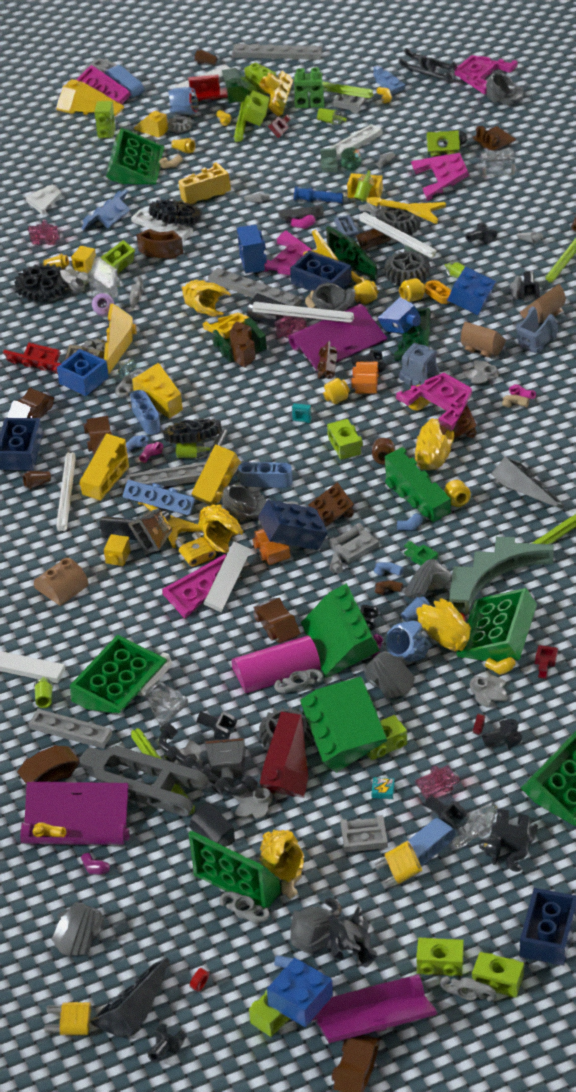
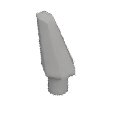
[376,153,395,168]
[244,193,270,203]
[516,232,543,244]
[510,276,522,299]
[329,552,343,574]

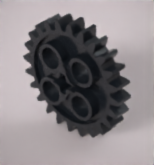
[148,199,202,226]
[14,263,68,302]
[163,418,222,444]

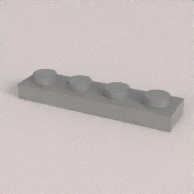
[29,709,112,749]

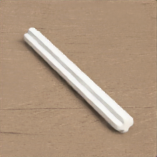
[360,212,436,258]
[252,302,354,323]
[56,452,76,531]

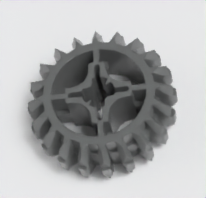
[377,202,421,235]
[385,250,430,286]
[259,706,314,750]

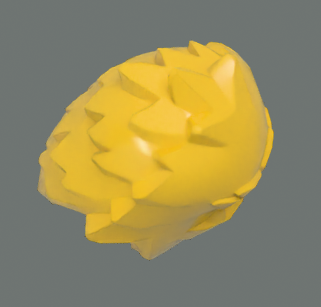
[182,279,231,317]
[415,418,454,470]
[198,505,243,553]
[416,598,471,651]
[260,830,304,882]

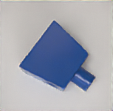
[378,298,421,333]

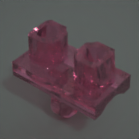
[28,219,60,245]
[275,315,307,339]
[415,765,459,800]

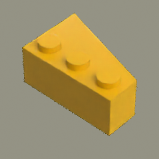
[178,162,231,204]
[132,363,183,419]
[80,433,129,501]
[191,444,241,506]

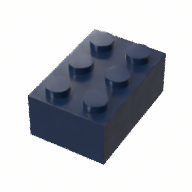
[290,250,352,291]
[0,418,43,471]
[258,500,328,550]
[519,888,576,966]

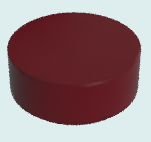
[473,714,486,735]

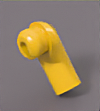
[376,87,392,104]
[216,110,231,126]
[485,657,516,675]
[33,822,66,837]

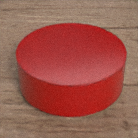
[190,968,209,992]

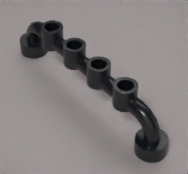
[158,722,258,796]

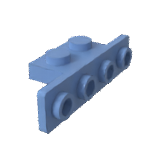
[81,189,130,231]
[123,480,195,516]

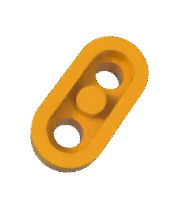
[425,280,451,304]

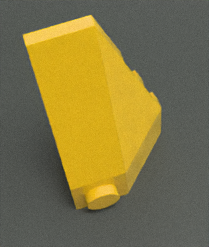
[56,79,124,116]
[104,303,137,374]

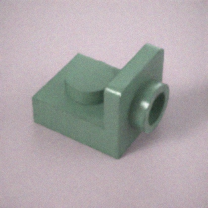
[320,148,338,173]

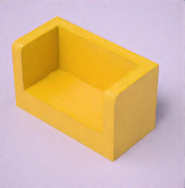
[347,173,383,198]

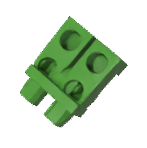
[294,67,324,108]

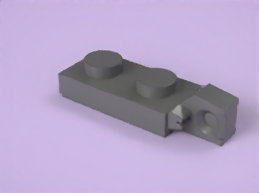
[278,205,324,220]

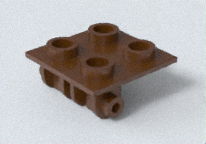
[472,126,516,152]
[439,404,477,439]
[308,482,354,527]

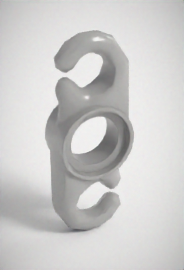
[130,276,143,308]
[115,369,144,397]
[274,669,324,694]
[219,891,270,923]
[440,977,496,1001]

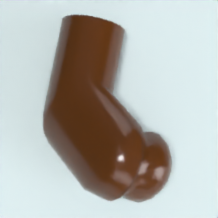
[374,580,403,595]

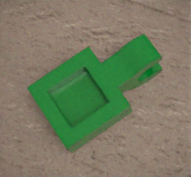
[404,541,438,566]

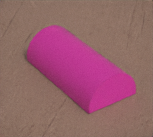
[231,636,321,694]

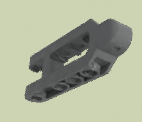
[79,745,209,816]

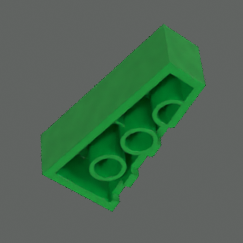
[385,447,451,523]

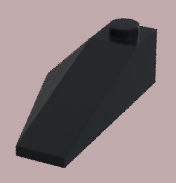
[90,957,170,1038]

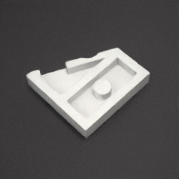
[26,184,62,215]

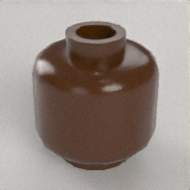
[372,437,396,465]

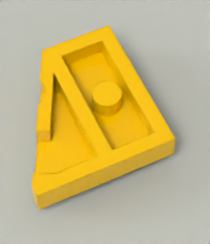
[203,312,250,339]

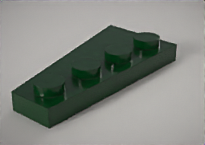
[393,308,431,361]

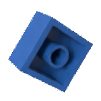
[237,224,267,274]
[447,266,496,315]
[57,349,109,396]
[267,958,333,1027]

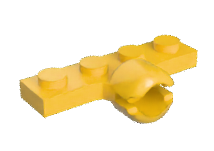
[259,70,293,116]

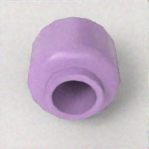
[92,293,115,317]

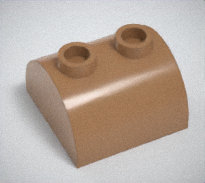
[519,284,566,324]
[461,322,506,358]
[34,558,89,606]

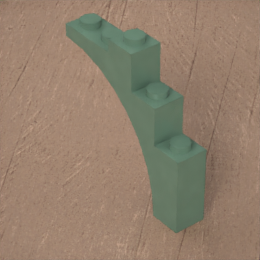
[449,536,554,614]

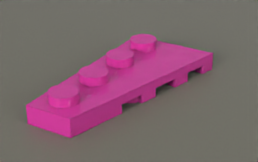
[76,65,131,105]
[162,554,226,619]

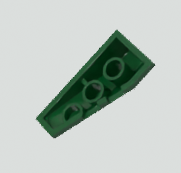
[222,68,258,104]
[326,226,378,281]

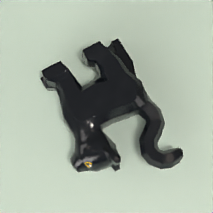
[479,809,538,872]
[324,898,378,968]

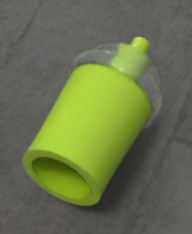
[317,108,347,125]
[354,171,374,202]
[444,261,465,278]
[176,442,210,459]
[33,677,54,708]

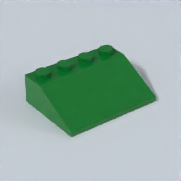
[106,127,164,185]
[301,583,380,678]
[456,588,537,662]
[70,634,167,713]
[300,677,388,773]
[520,731,576,826]
[188,830,281,910]

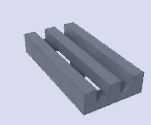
[334,214,359,238]

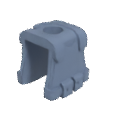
[516,307,558,353]
[399,343,440,386]

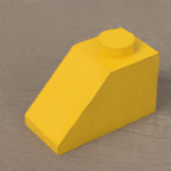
[134,111,168,138]

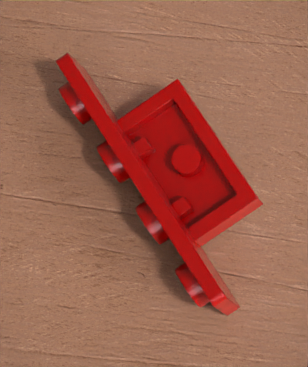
[188,74,227,101]
[3,342,61,374]

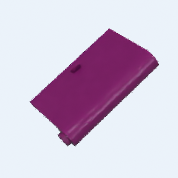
[288,304,387,371]
[20,782,130,845]
[312,974,437,1043]

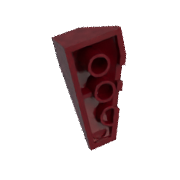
[260,712,309,798]

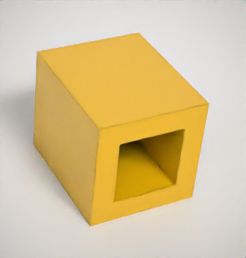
[71,246,97,274]
[104,534,131,566]

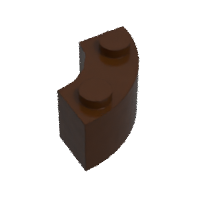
[136,228,184,259]
[230,321,256,368]
[7,388,55,419]
[83,415,112,454]
[253,597,301,643]
[17,745,80,785]
[332,1034,380,1092]

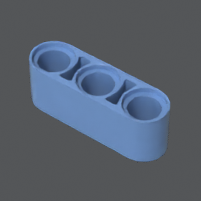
[105,65,144,99]
[130,390,161,435]
[238,462,293,488]
[408,818,456,867]

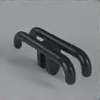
[399,48,457,81]

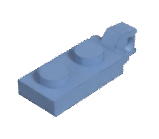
[373,66,405,94]

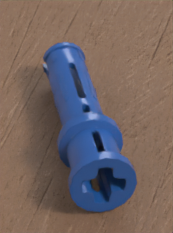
[294,186,344,204]

